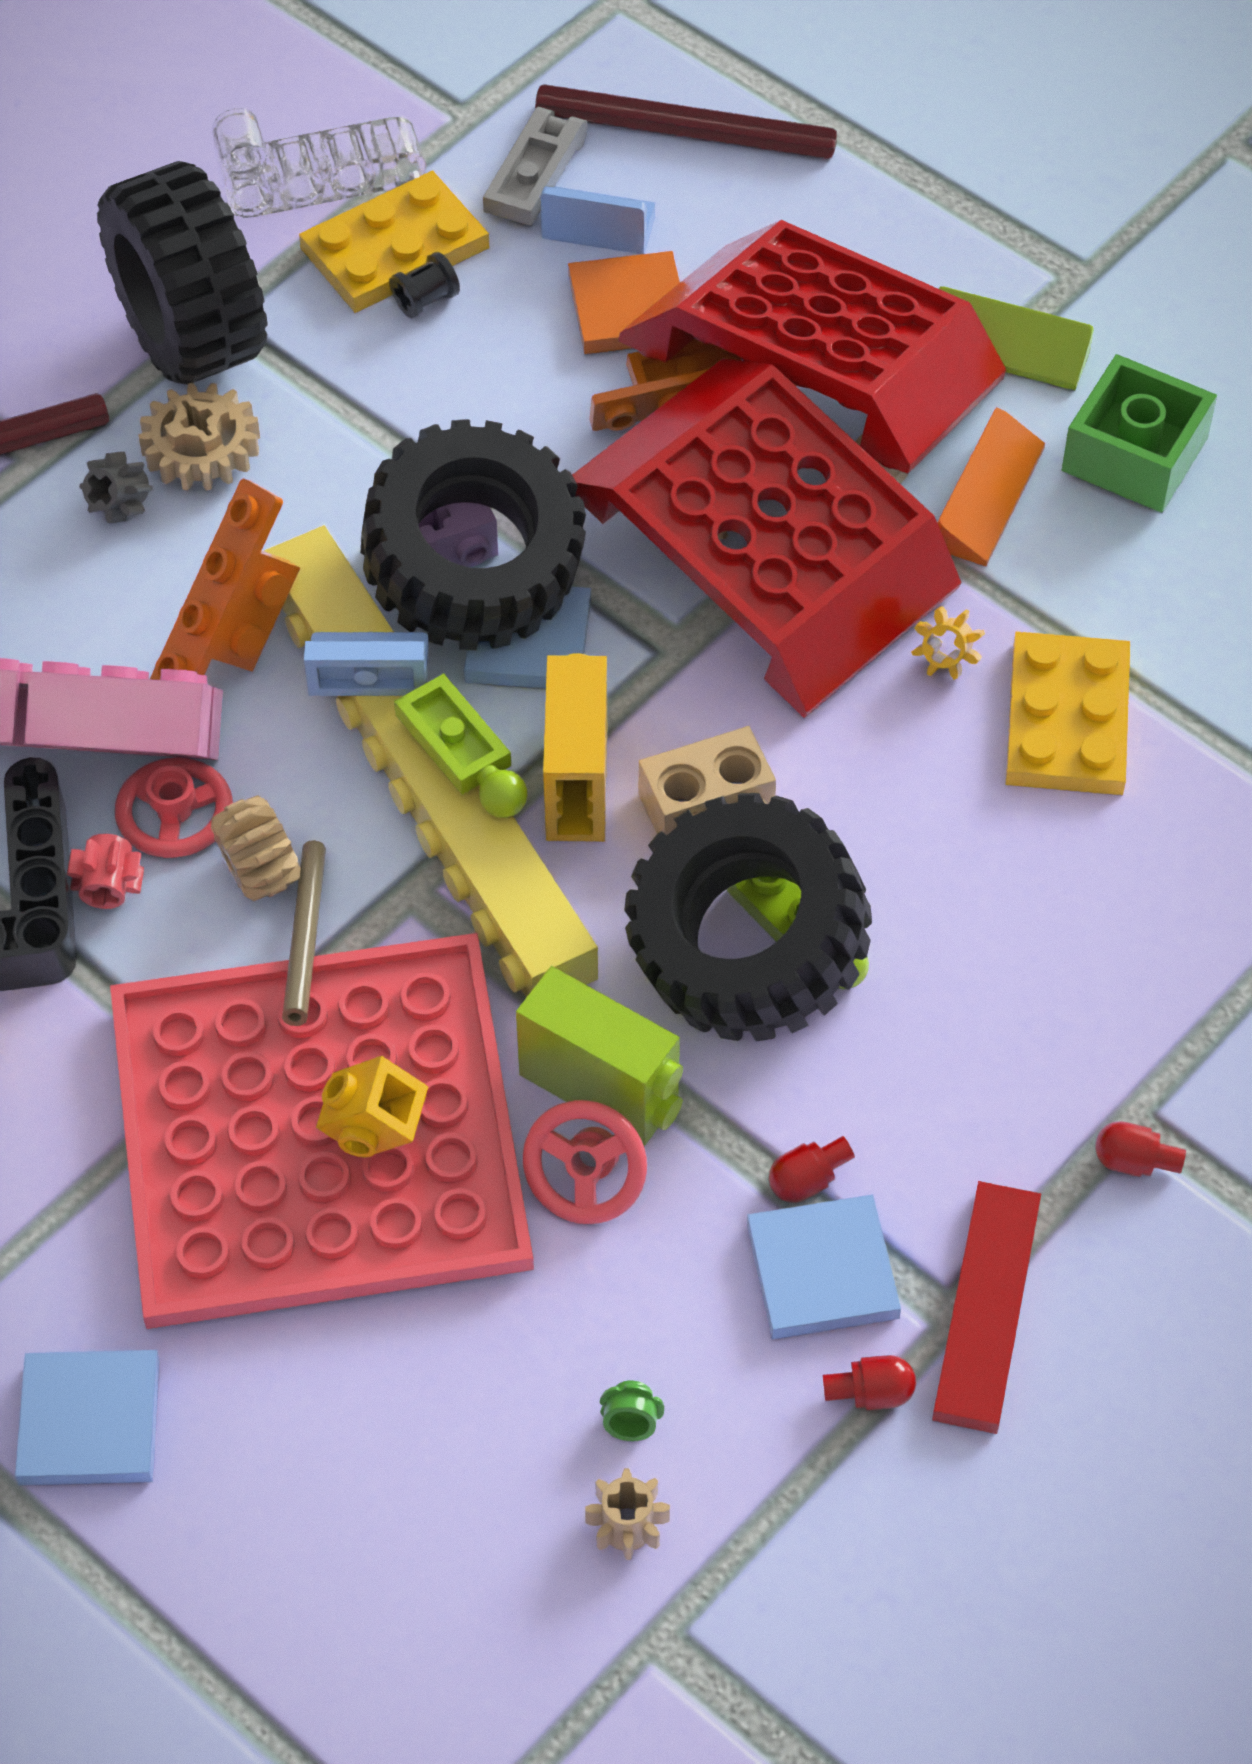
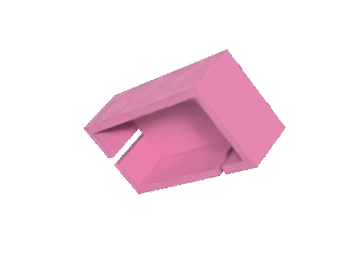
[0,658,223,760]

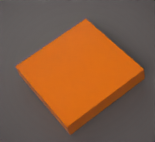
[568,251,680,354]

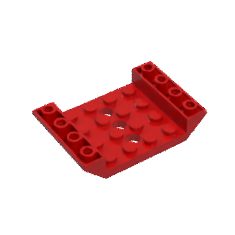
[618,219,1006,474]
[572,358,962,718]

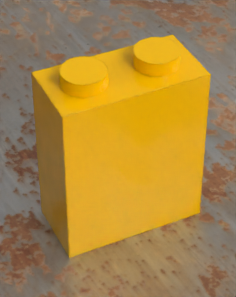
[543,653,608,842]

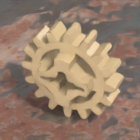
[138,383,261,491]

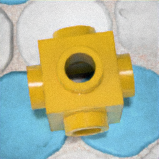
[316,1056,428,1158]

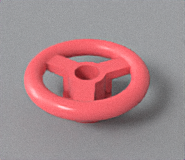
[114,757,233,858]
[523,1100,647,1224]

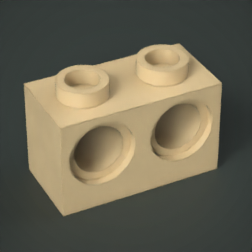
[638,726,776,835]

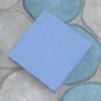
[464,587,591,689]
[747,1194,901,1340]
[15,1350,160,1485]

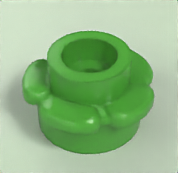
[599,1380,665,1441]

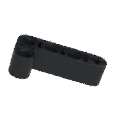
[0,757,77,991]

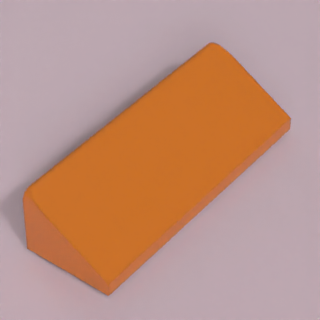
[937,407,1045,567]

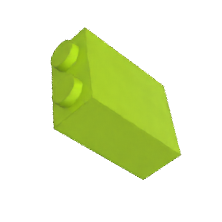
[516,966,683,1147]

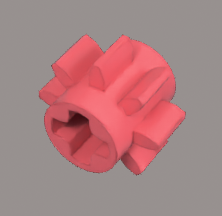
[67,834,144,909]

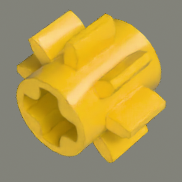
[911,606,985,680]

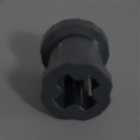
[389,252,460,319]

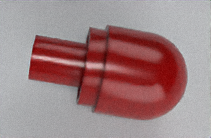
[1095,1121,1186,1177]
[768,1136,855,1203]
[822,1355,916,1411]

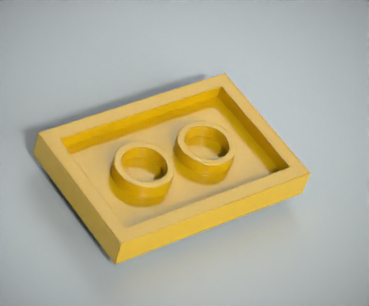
[299,170,490,313]
[1005,631,1130,795]

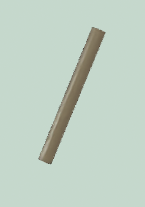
[282,840,326,1026]

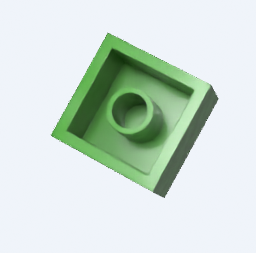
[1061,354,1218,513]

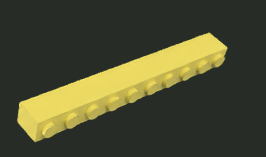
[264,525,598,997]

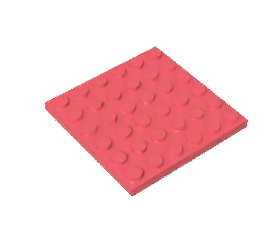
[110,933,534,1329]

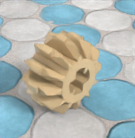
[211,795,301,901]

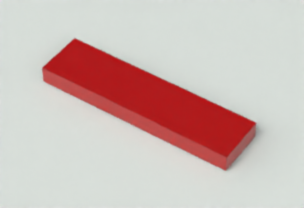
[932,1181,1042,1434]

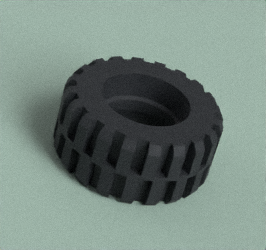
[97,161,268,385]
[360,419,586,650]
[624,793,872,1041]

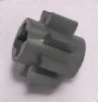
[79,451,153,523]

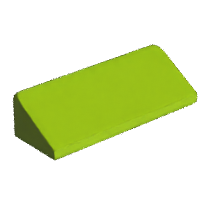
[938,286,1094,391]

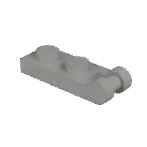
[483,107,588,226]

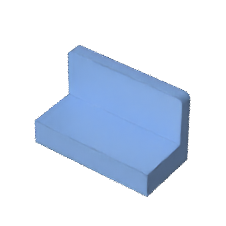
[541,186,655,254]
[304,632,429,696]

